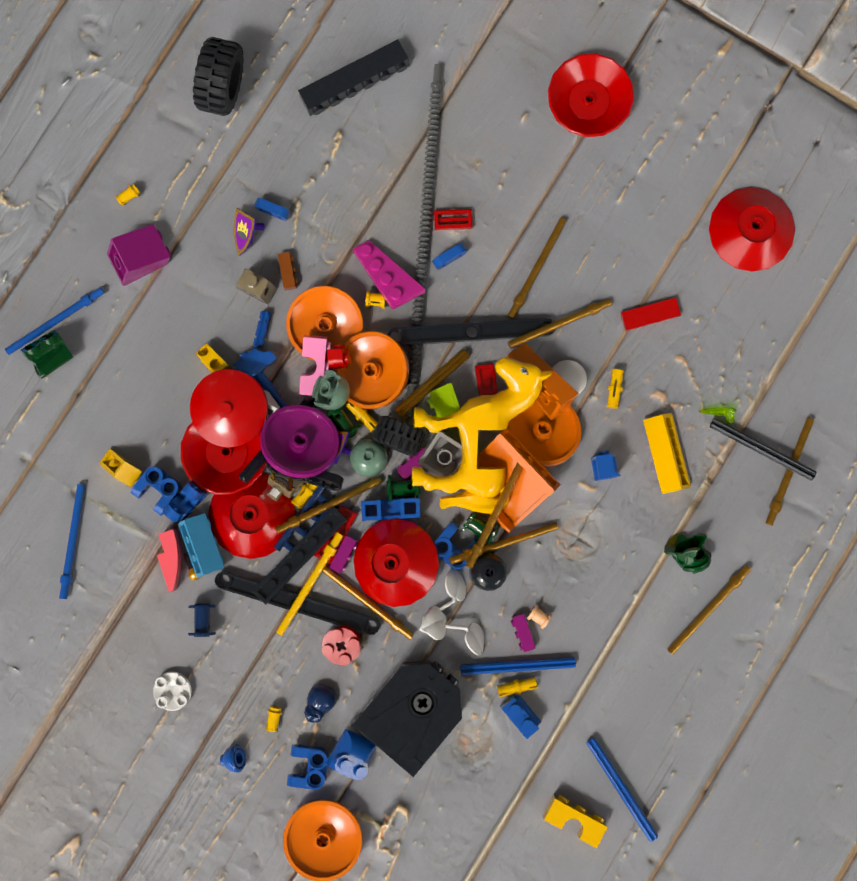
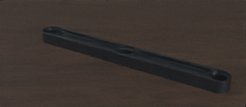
[388,318,555,346]
[215,572,380,635]

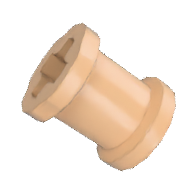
[527,604,552,629]

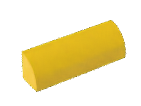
[643,413,691,494]

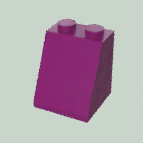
[107,224,171,286]

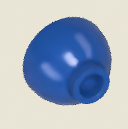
[220,744,246,773]

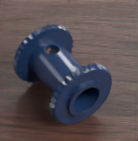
[188,603,216,637]

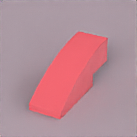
[157,529,182,592]

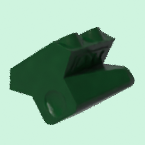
[21,330,73,379]

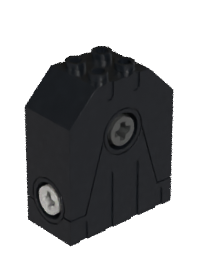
[352,660,462,777]

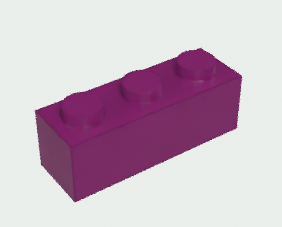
[397,448,425,480]
[329,535,358,573]
[510,613,536,652]

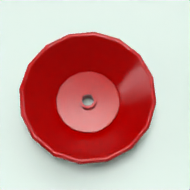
[548,53,634,137]
[709,187,795,272]
[181,423,267,495]
[208,473,296,559]
[353,518,439,607]

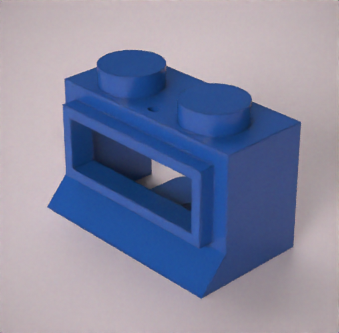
[591,450,621,481]
[500,694,542,739]

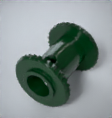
[326,404,362,440]
[387,475,420,502]
[461,512,500,546]

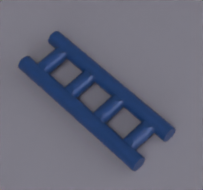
[274,486,336,551]

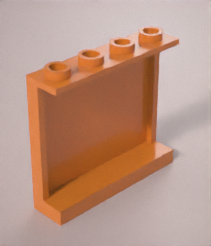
[477,428,561,533]

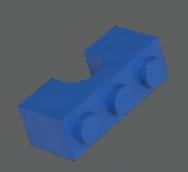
[361,498,421,521]

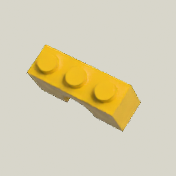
[543,795,608,848]

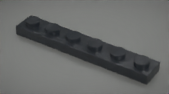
[252,507,348,605]

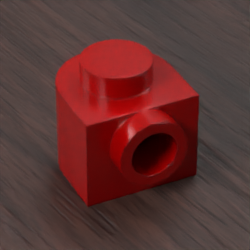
[327,345,351,369]

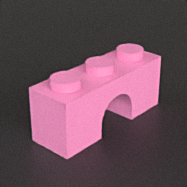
[299,335,331,395]

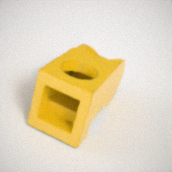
[195,343,232,373]

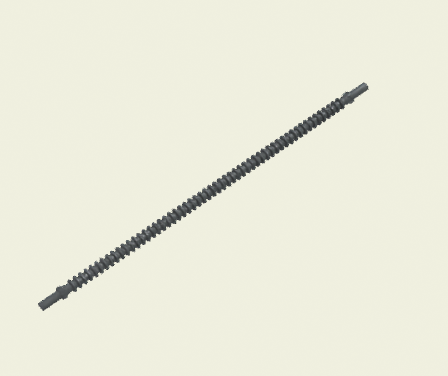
[405,64,442,417]

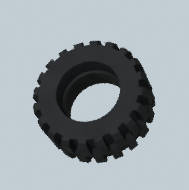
[193,37,244,116]

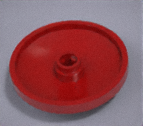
[190,369,268,447]

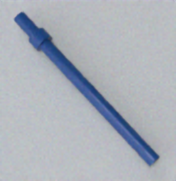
[5,287,105,355]
[59,484,85,599]

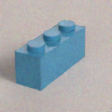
[178,513,224,578]

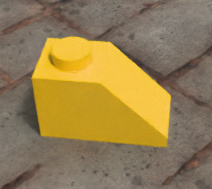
[99,448,142,487]

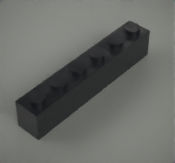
[298,39,409,116]

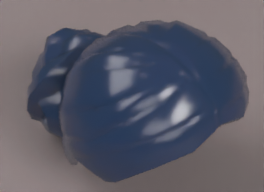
[304,684,336,723]

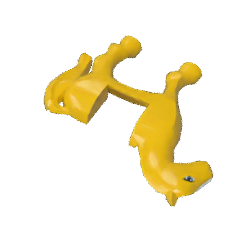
[412,357,552,514]

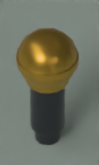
[184,552,201,581]

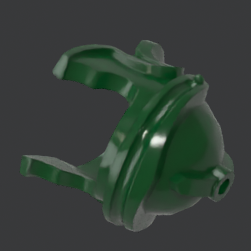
[664,533,712,574]

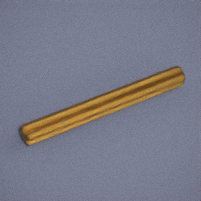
[394,349,470,417]

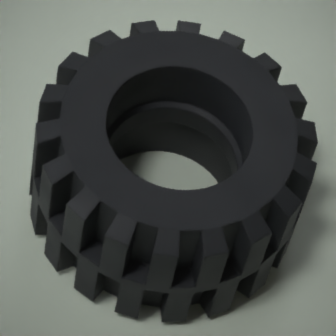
[372,416,425,456]

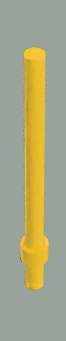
[276,532,343,636]

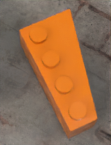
[506,343,579,420]

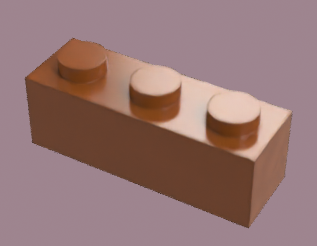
[278,252,298,291]

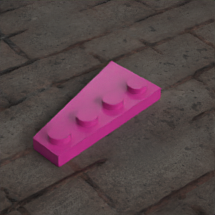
[353,240,425,310]

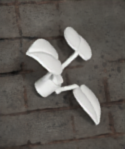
[420,567,484,656]

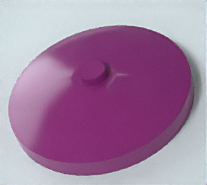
[260,405,339,478]

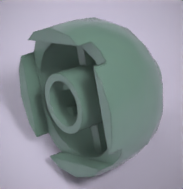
[312,370,350,410]
[350,439,388,477]

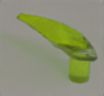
[699,407,737,424]

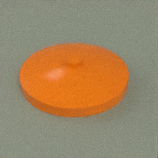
[286,285,363,361]
[334,332,409,409]
[507,401,581,467]
[283,799,362,881]

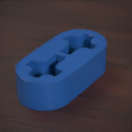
[254,198,290,221]
[432,243,468,270]

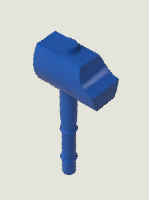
[233,348,288,408]

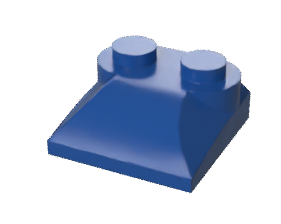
[326,729,376,780]

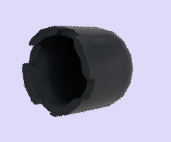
[469,553,507,591]

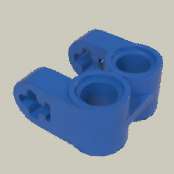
[130,467,182,516]
[162,481,208,522]
[434,520,478,569]
[287,744,329,790]

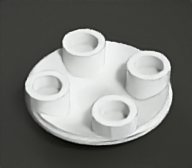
[552,360,587,395]
[153,672,192,711]

